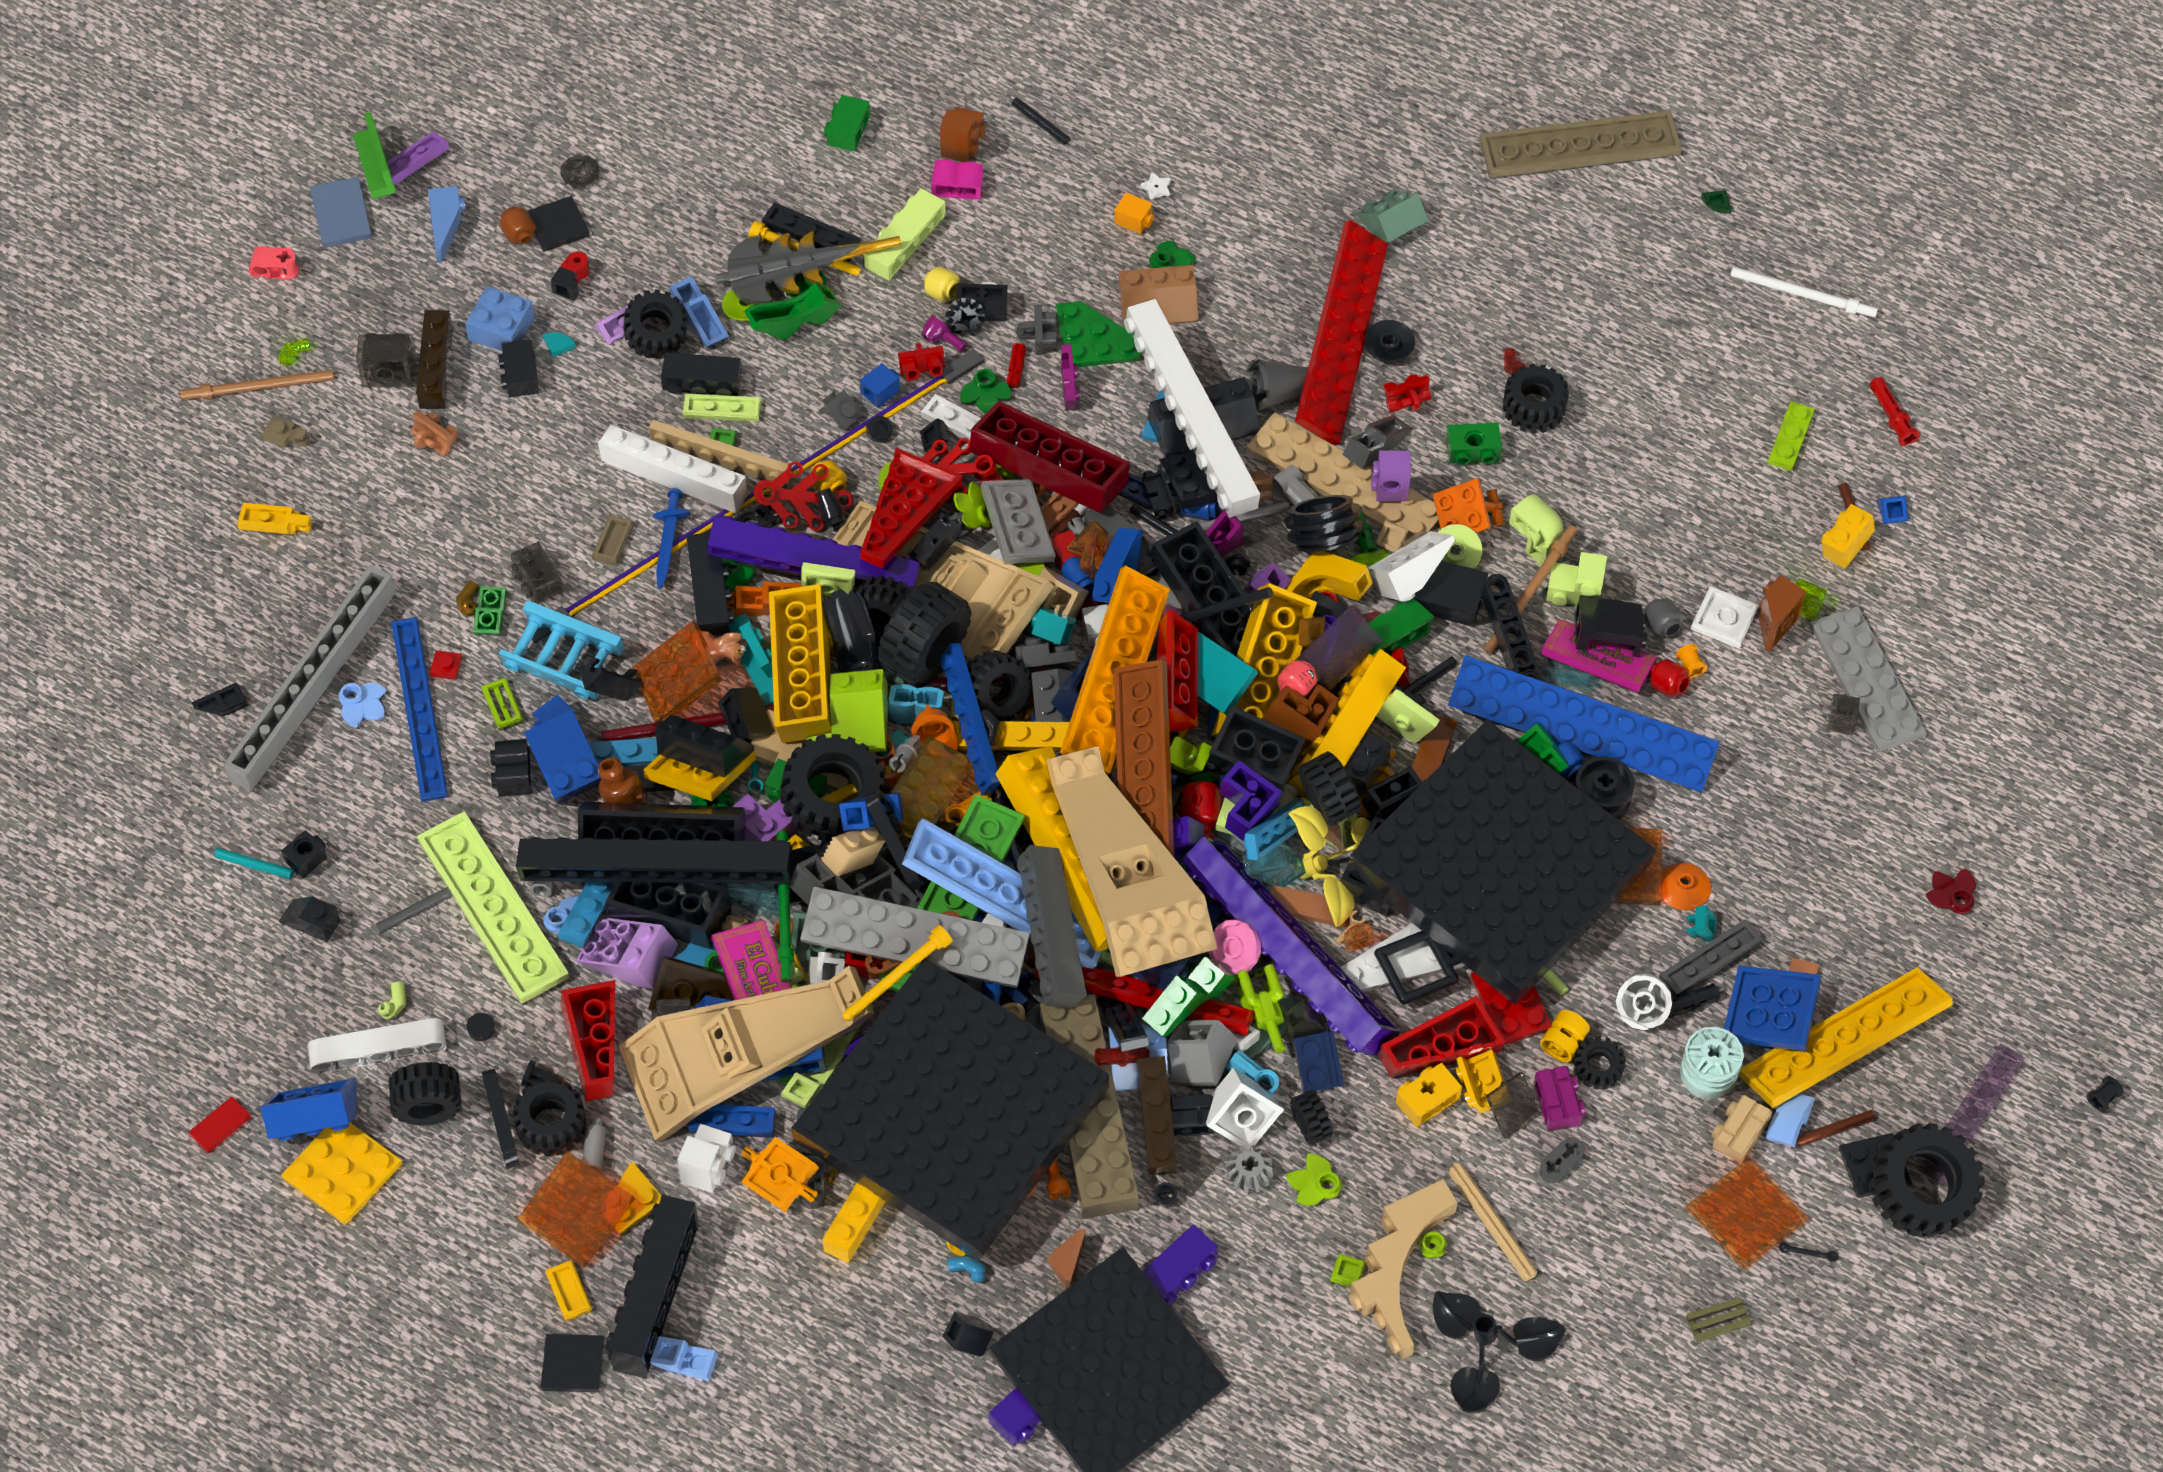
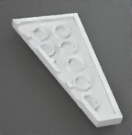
[1341,923,1465,992]

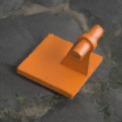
[1433,478,1505,533]

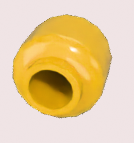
[811,460,847,494]

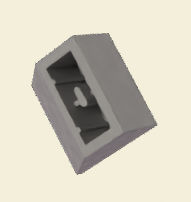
[1168,1020,1238,1086]

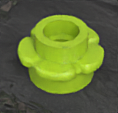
[1418,1231,1447,1259]

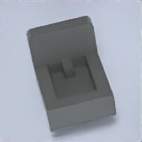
[819,390,863,430]

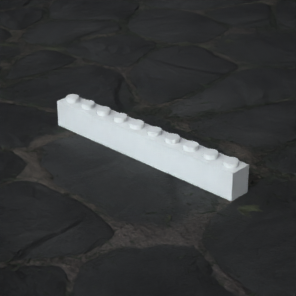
[1124,299,1260,518]

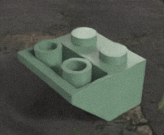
[1355,190,1429,242]

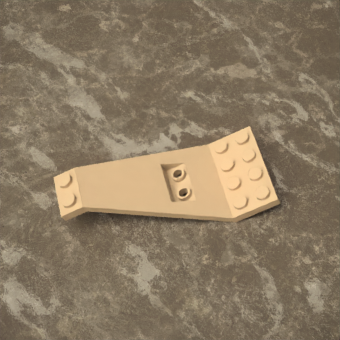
[618,966,875,1142]

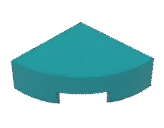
[542,332,576,357]

